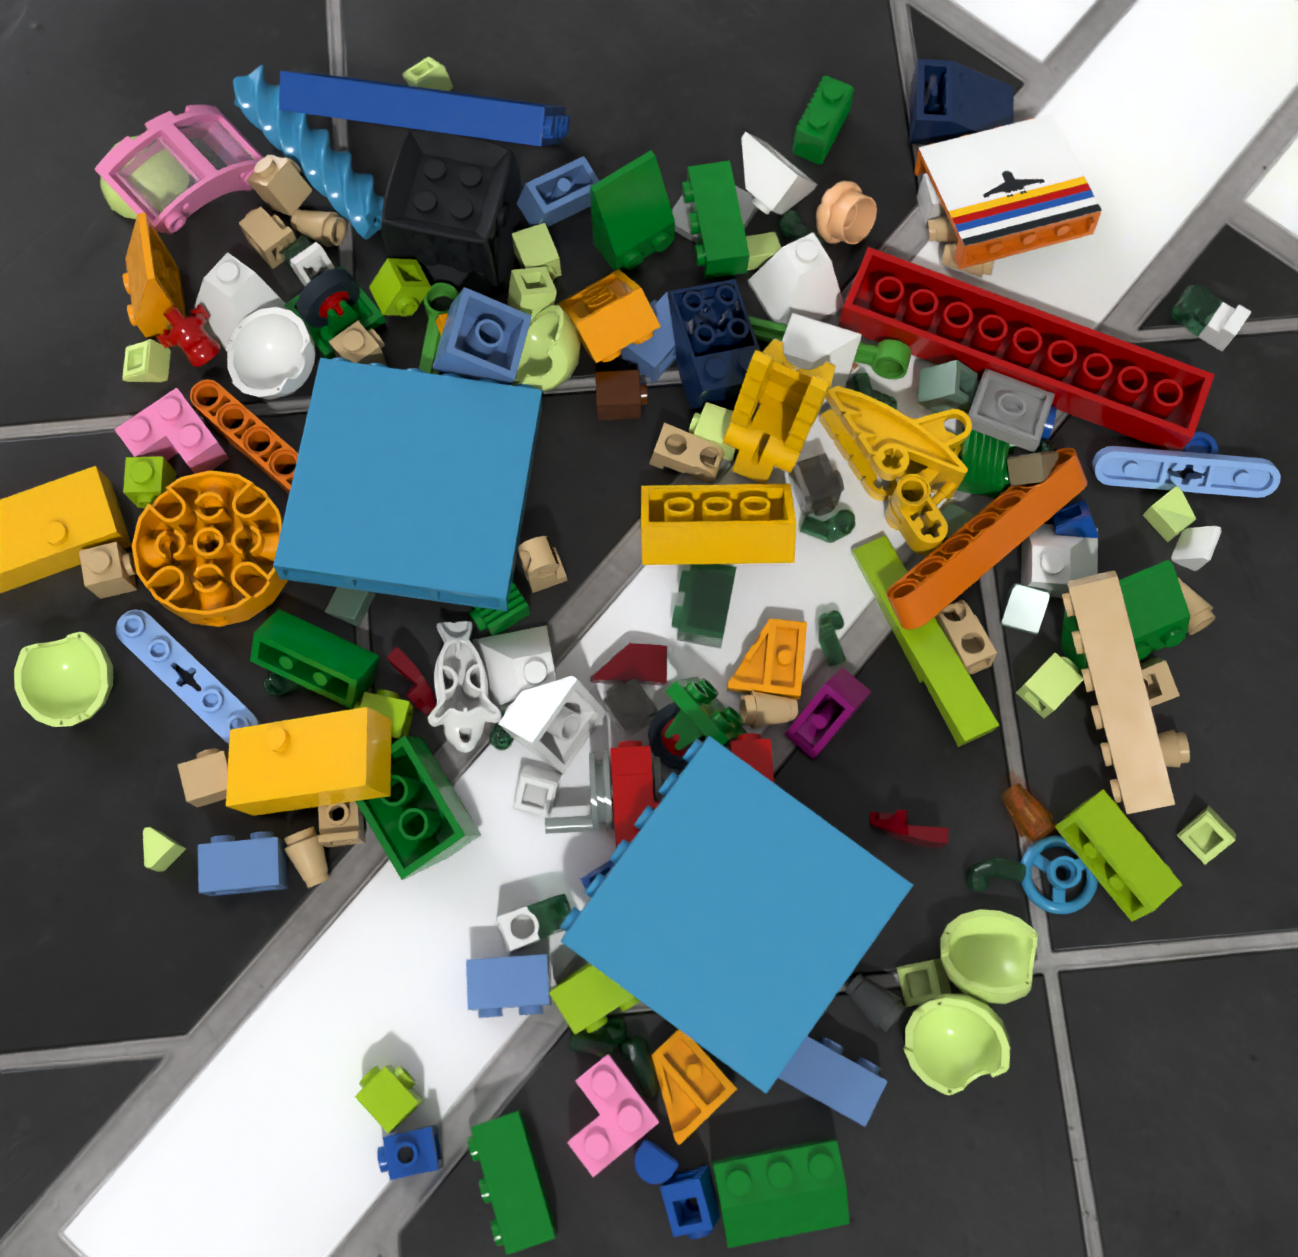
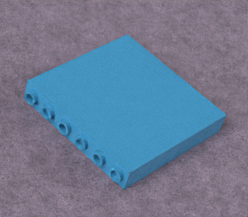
[273,357,543,611]
[560,736,913,1094]

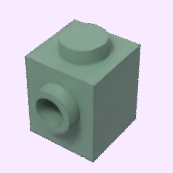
[917,360,978,413]

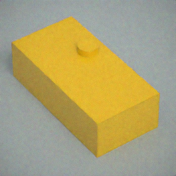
[0,466,132,593]
[641,484,796,565]
[226,707,392,816]

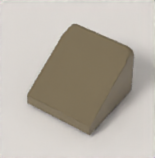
[1007,451,1059,486]

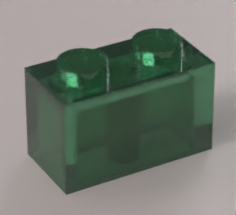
[671,564,737,649]

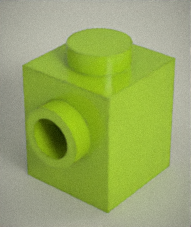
[369,258,431,316]
[123,456,177,509]
[354,689,415,743]
[354,1065,424,1133]

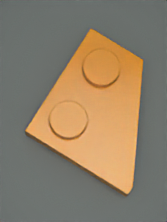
[727,618,807,699]
[652,1029,737,1145]

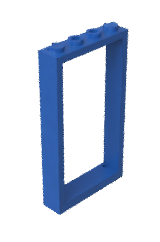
[279,71,570,146]

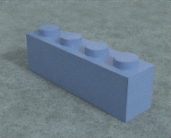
[778,1036,888,1127]

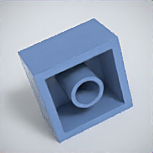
[432,287,532,385]

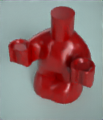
[156,304,221,367]

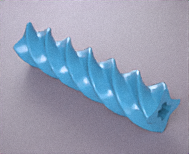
[233,65,385,240]

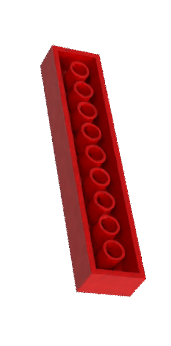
[838,247,1215,451]

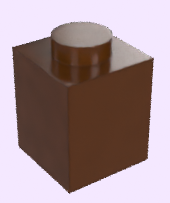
[595,370,648,420]

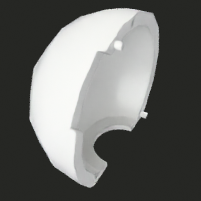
[225,307,316,400]

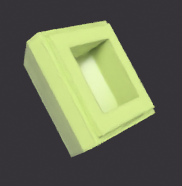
[143,827,186,872]

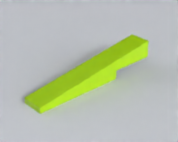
[851,535,999,747]

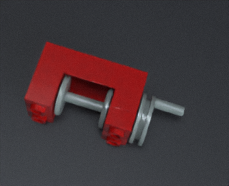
[545,733,774,848]

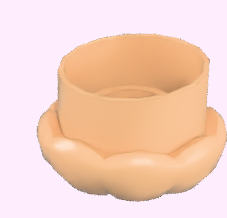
[816,181,877,245]

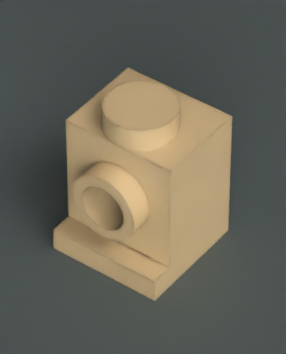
[239,206,300,269]
[1140,656,1180,707]
[318,801,365,847]

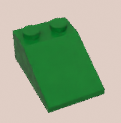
[590,150,675,272]

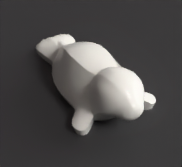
[428,621,502,753]

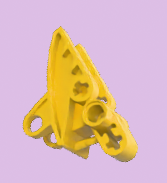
[722,339,835,484]
[819,386,972,555]

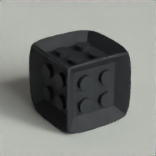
[381,129,522,294]

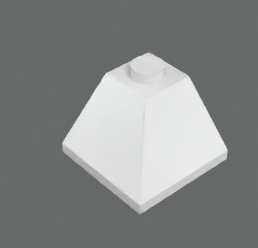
[742,132,817,215]
[748,232,844,325]
[194,252,285,349]
[782,313,862,403]
[1021,524,1098,598]
[473,625,557,711]
[498,676,606,774]

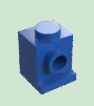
[377,1125,444,1180]
[660,1165,720,1239]

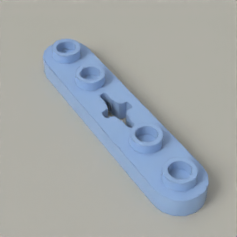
[1092,446,1281,498]
[116,609,261,744]

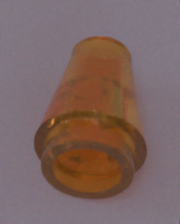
[1001,783,1056,844]

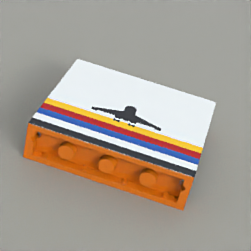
[914,114,1102,269]

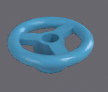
[1020,835,1098,914]

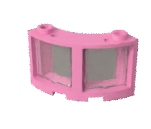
[94,104,264,235]

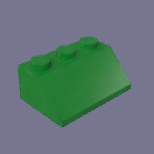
[1060,560,1191,677]
[355,735,481,880]
[711,1137,850,1248]

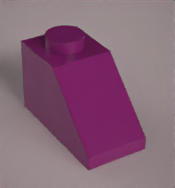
[784,667,872,760]

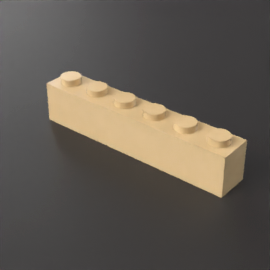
[1062,570,1175,814]

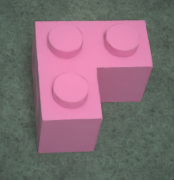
[114,388,229,474]
[567,1054,659,1177]

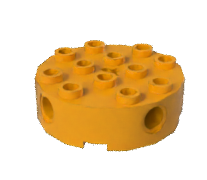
[132,470,288,627]

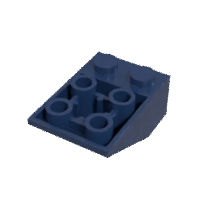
[910,59,1014,145]
[668,279,760,409]

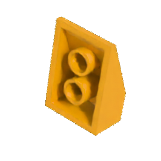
[123,212,186,338]
[557,269,661,363]

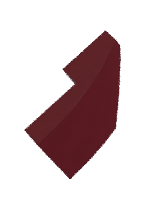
[590,643,667,686]
[386,646,437,716]
[869,810,948,848]

